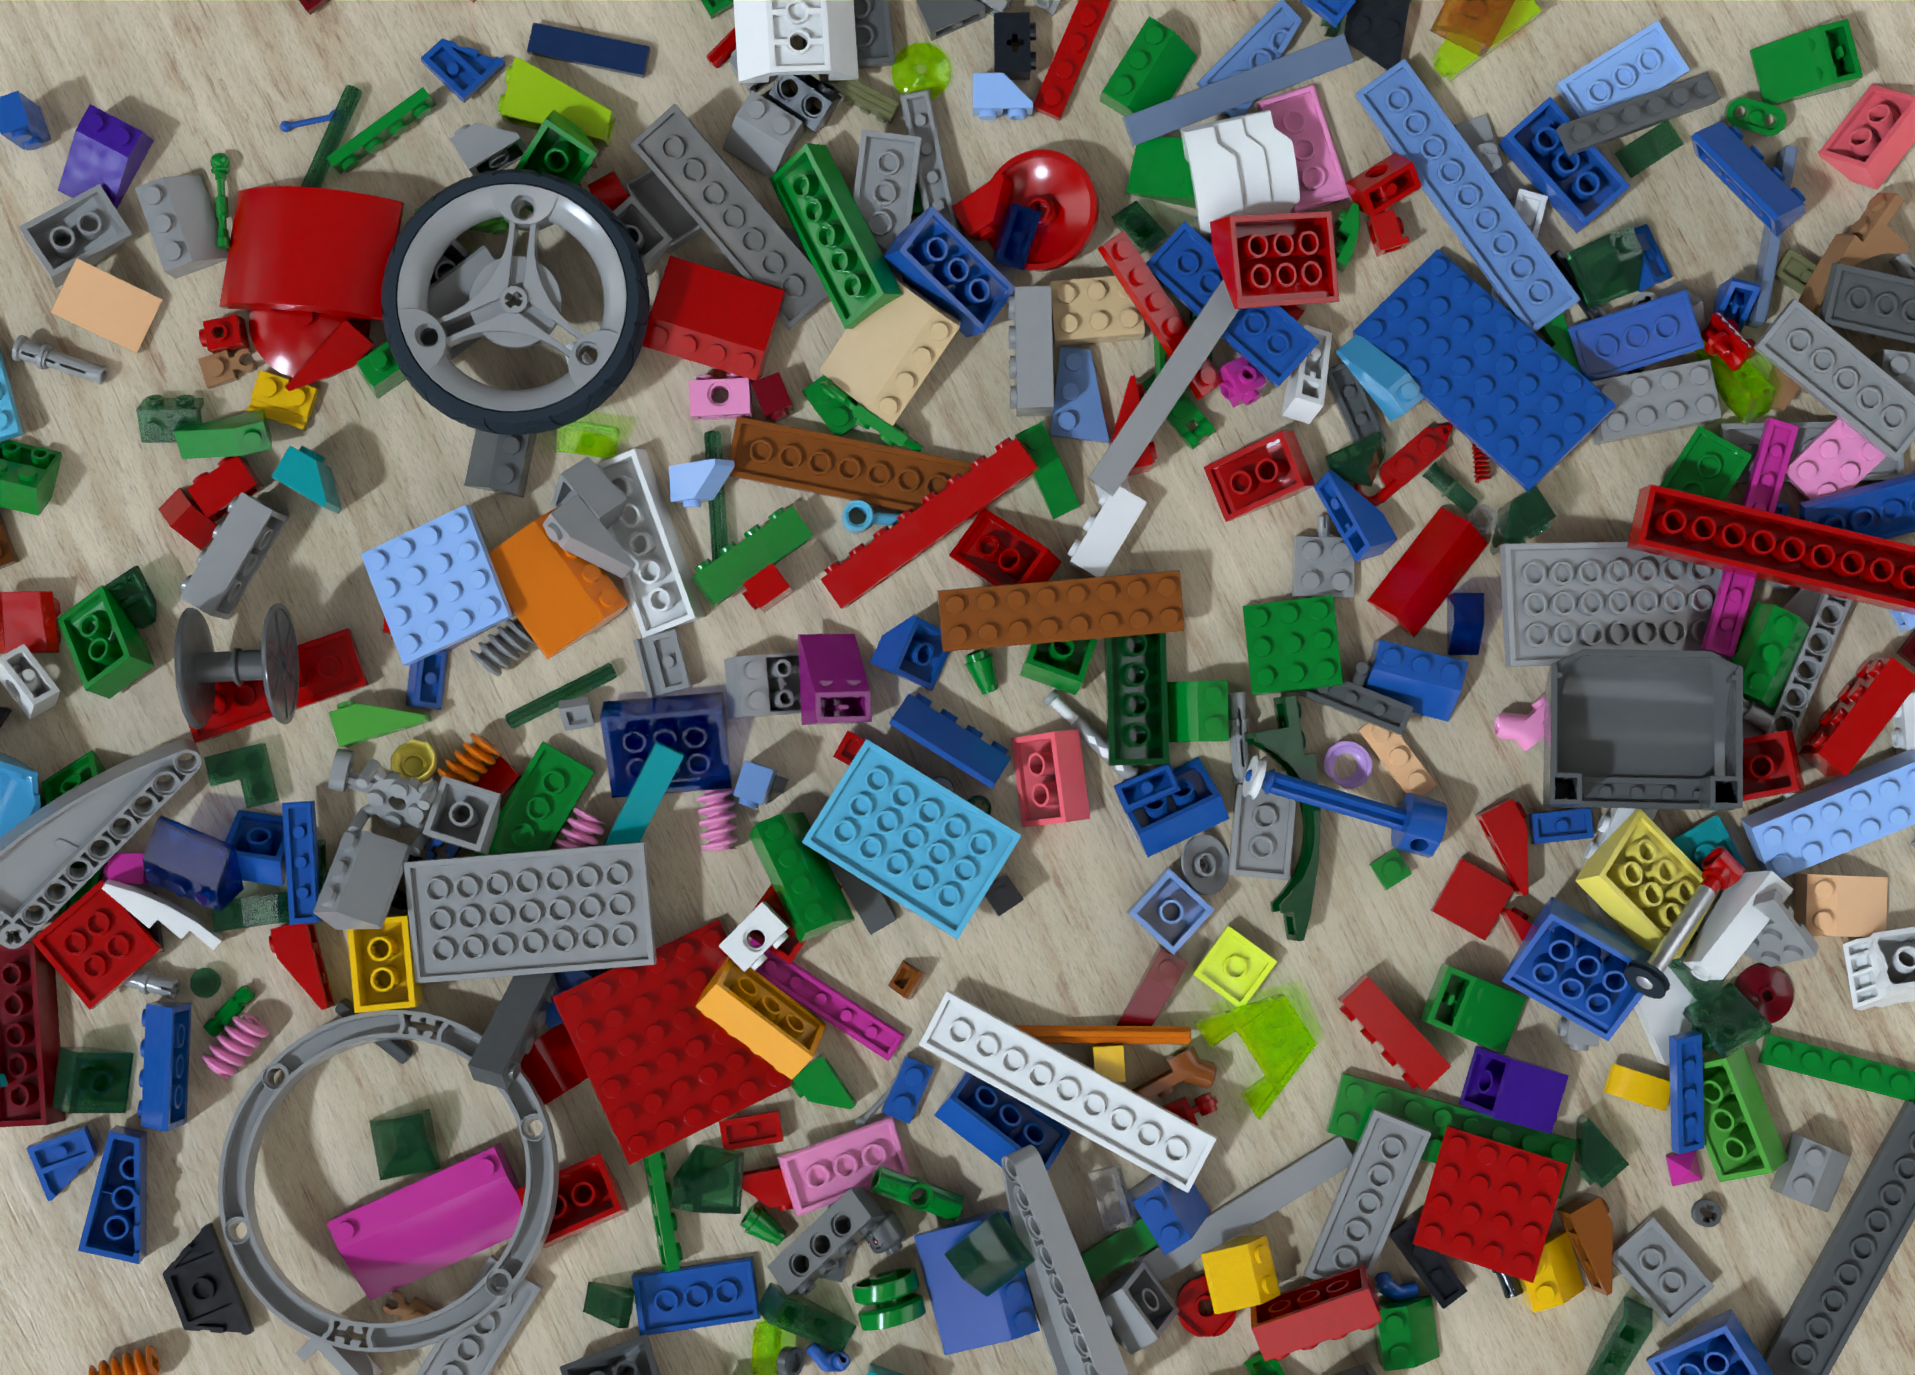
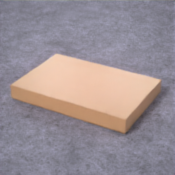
[50,258,162,353]

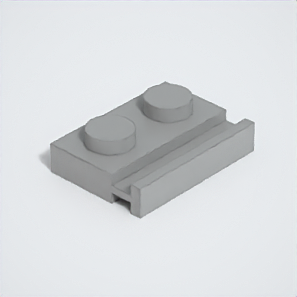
[634,629,692,698]

